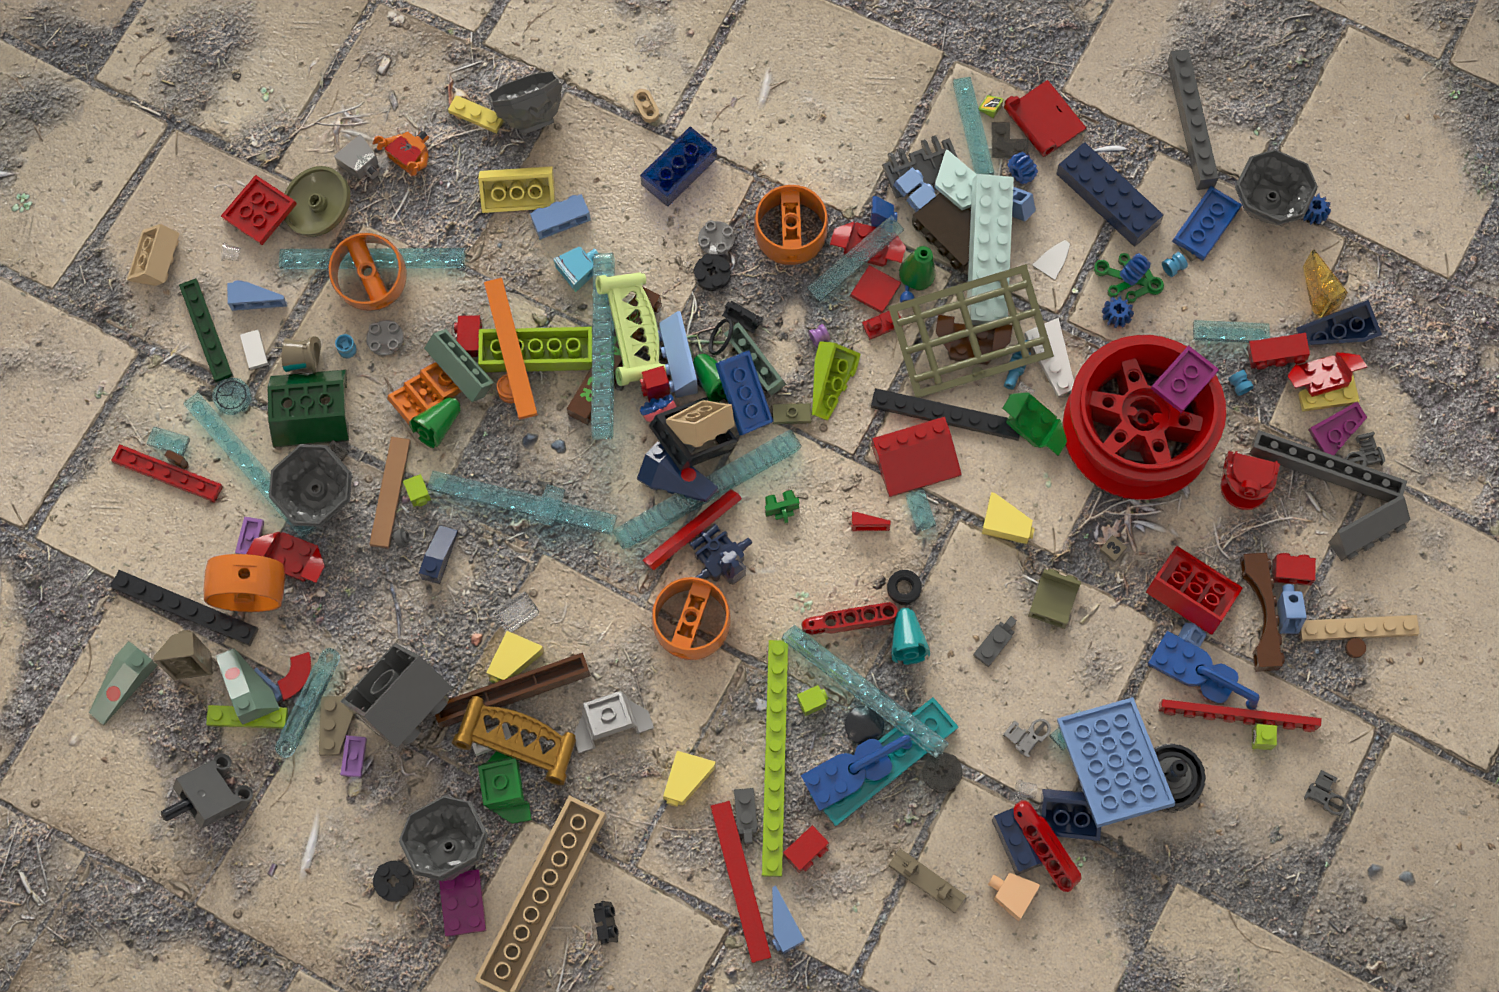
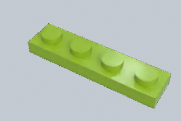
[206,705,288,729]

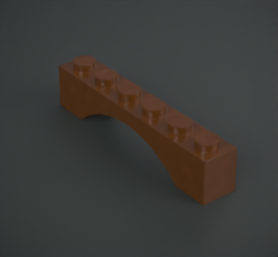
[1240,552,1285,672]

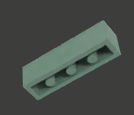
[724,322,787,396]
[424,329,494,402]

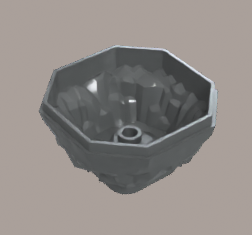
[488,71,562,134]
[1235,149,1318,226]
[269,444,352,526]
[399,796,488,881]

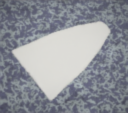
[1033,240,1070,280]

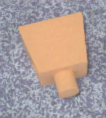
[988,873,1040,921]

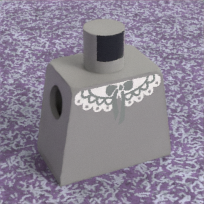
[334,134,379,179]

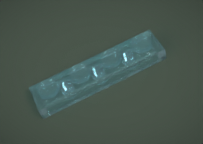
[1193,320,1270,343]

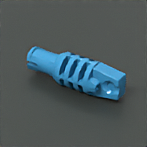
[1004,340,1031,390]

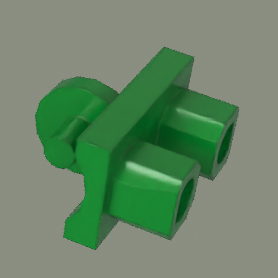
[765,490,800,524]

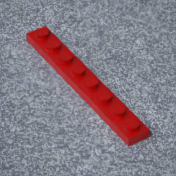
[1158,699,1322,732]

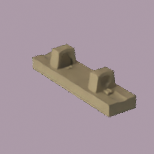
[888,848,967,913]

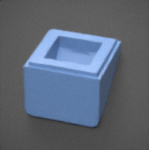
[1178,623,1207,648]

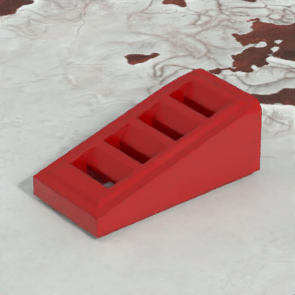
[851,511,891,531]

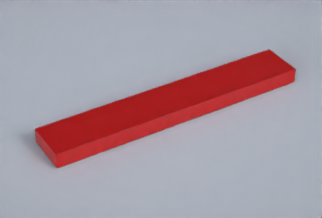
[111,444,223,503]
[642,489,742,570]

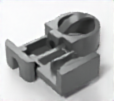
[1345,432,1385,467]
[1304,770,1347,816]

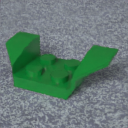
[1002,392,1067,456]
[478,751,532,824]

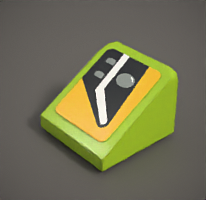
[978,95,1004,119]

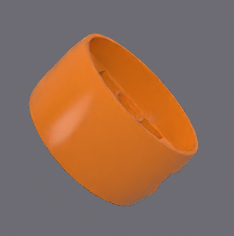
[754,185,828,265]
[329,233,407,311]
[203,554,285,612]
[652,577,731,660]

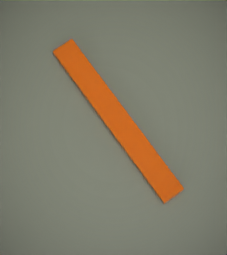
[484,278,538,420]

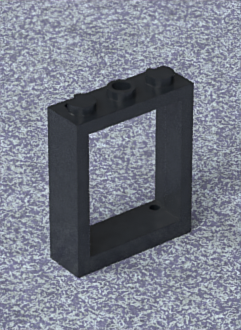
[649,397,738,471]

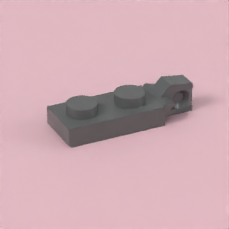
[973,616,1017,667]
[734,788,757,845]

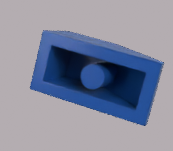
[871,196,897,230]

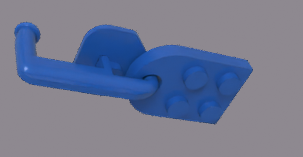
[1148,631,1260,710]
[801,735,912,811]

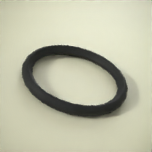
[709,318,733,355]

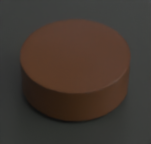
[1345,638,1366,658]

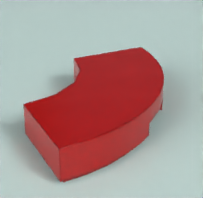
[277,652,311,701]

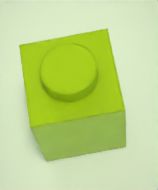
[403,474,431,507]
[797,685,828,716]
[1252,724,1277,750]

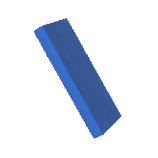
[1172,186,1242,261]
[715,351,773,435]

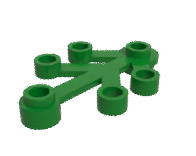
[1094,253,1164,303]

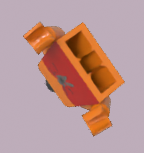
[372,131,429,176]

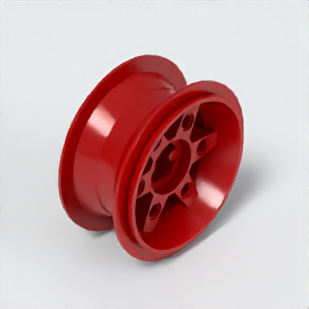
[1062,335,1226,500]

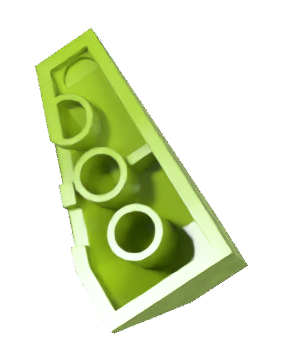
[812,341,861,420]

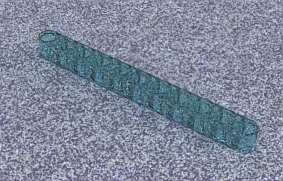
[591,252,615,440]
[613,430,802,549]

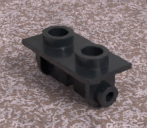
[722,301,763,334]
[593,901,619,945]

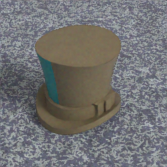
[282,336,321,373]

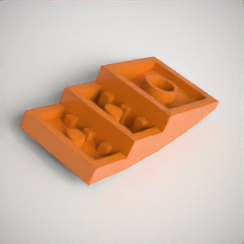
[387,362,462,425]

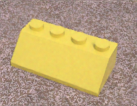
[478,166,555,213]

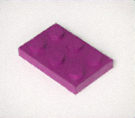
[1151,345,1219,413]
[439,869,487,937]

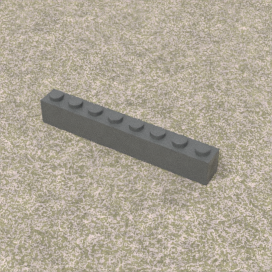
[1167,49,1219,190]
[1249,430,1407,502]

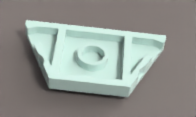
[935,150,977,210]

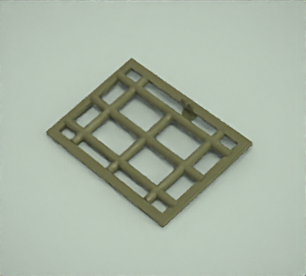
[888,264,1054,398]

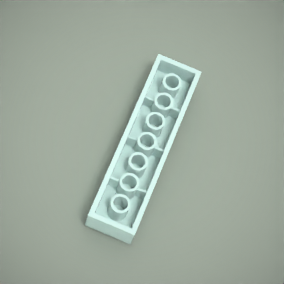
[967,174,1014,325]

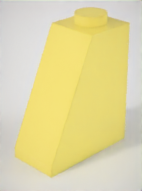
[982,492,1035,544]
[486,631,544,683]
[663,751,716,807]

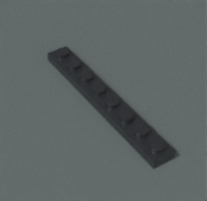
[871,388,1020,441]
[110,570,259,646]

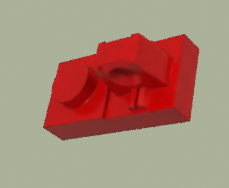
[862,311,903,340]

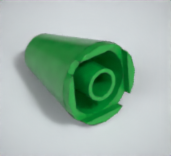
[899,246,936,291]
[693,354,727,403]
[409,398,461,448]

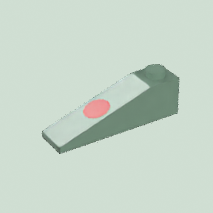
[89,641,158,725]
[216,648,280,725]

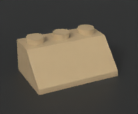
[127,224,180,286]
[666,400,735,447]

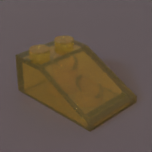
[1303,249,1348,318]

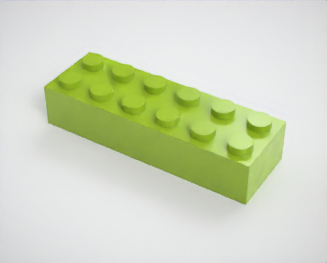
[478,327,594,373]

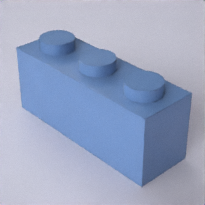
[530,194,591,240]

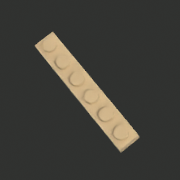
[1300,615,1420,642]

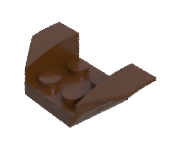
[935,315,1013,365]

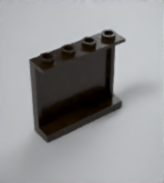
[912,192,971,273]

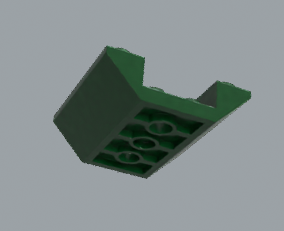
[267,369,349,448]

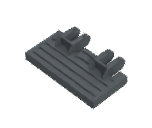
[882,135,958,199]

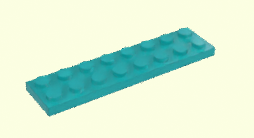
[810,697,959,827]

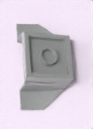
[574,691,654,754]

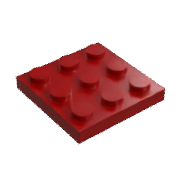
[221,175,297,245]

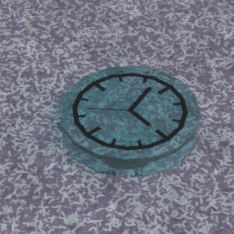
[212,378,251,415]

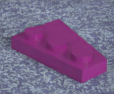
[1308,401,1367,455]

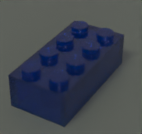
[640,126,717,207]

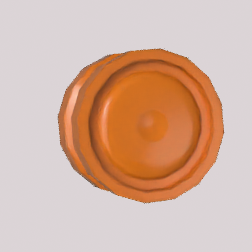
[496,374,515,403]

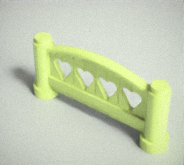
[595,272,666,386]

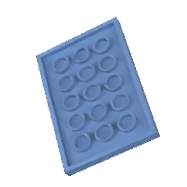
[1057,697,1175,828]

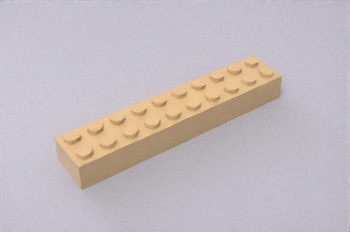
[475,795,607,992]

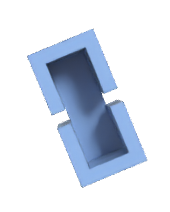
[893,167,936,212]

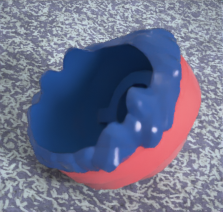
[640,395,677,422]

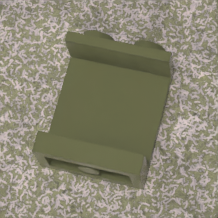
[1028,569,1081,629]

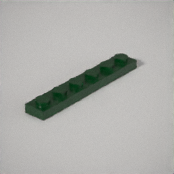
[179,278,233,383]

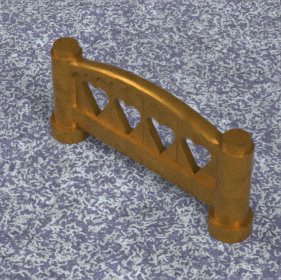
[452,696,576,786]

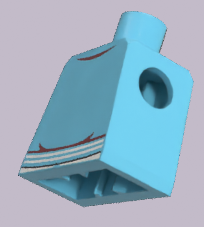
[553,247,601,292]

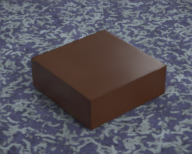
[164,450,188,469]

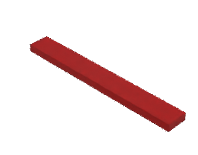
[710,801,772,963]

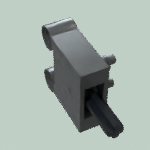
[161,753,253,829]

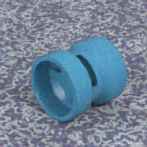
[1162,252,1188,277]
[335,334,357,358]
[1228,370,1254,396]

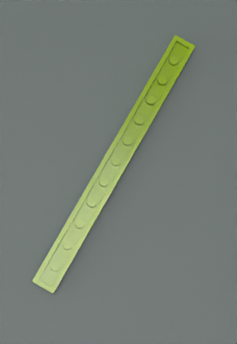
[762,640,788,877]

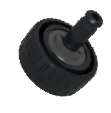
[1154,743,1206,813]

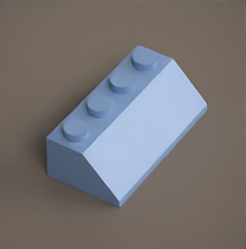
[658,311,698,398]

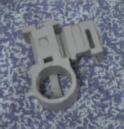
[1003,719,1051,757]

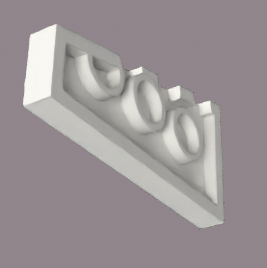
[1024,318,1074,398]

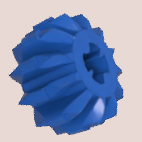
[1007,152,1038,184]
[1303,193,1331,225]
[1120,253,1151,285]
[1101,296,1134,328]

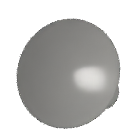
[698,220,735,255]
[366,320,403,355]

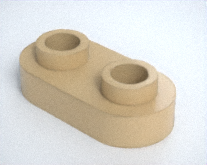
[633,89,659,123]

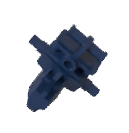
[689,524,752,585]

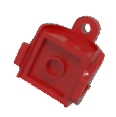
[1220,451,1280,510]

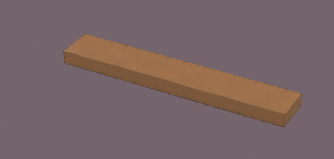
[369,437,411,549]

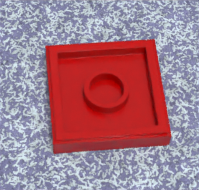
[850,265,901,314]

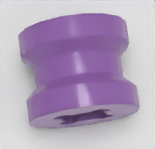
[808,324,830,347]

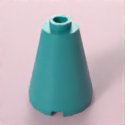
[891,608,930,665]

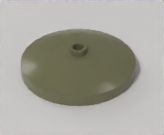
[284,166,351,237]

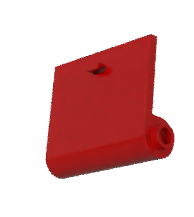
[1003,80,1086,157]

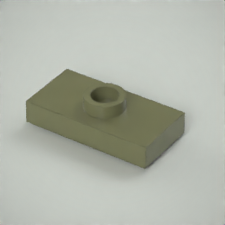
[773,403,811,424]

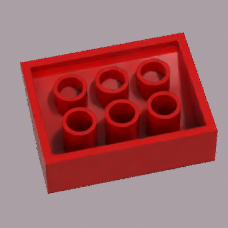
[871,417,962,497]
[1146,546,1243,635]

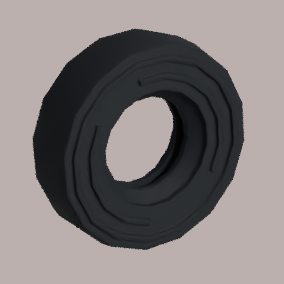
[887,570,922,605]

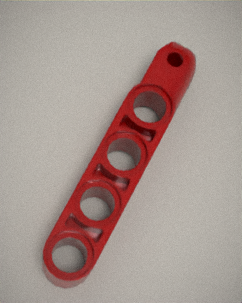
[801,602,897,635]
[1014,800,1082,892]

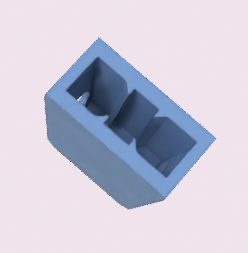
[1277,584,1307,634]

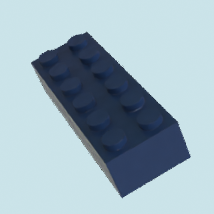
[1056,142,1164,247]

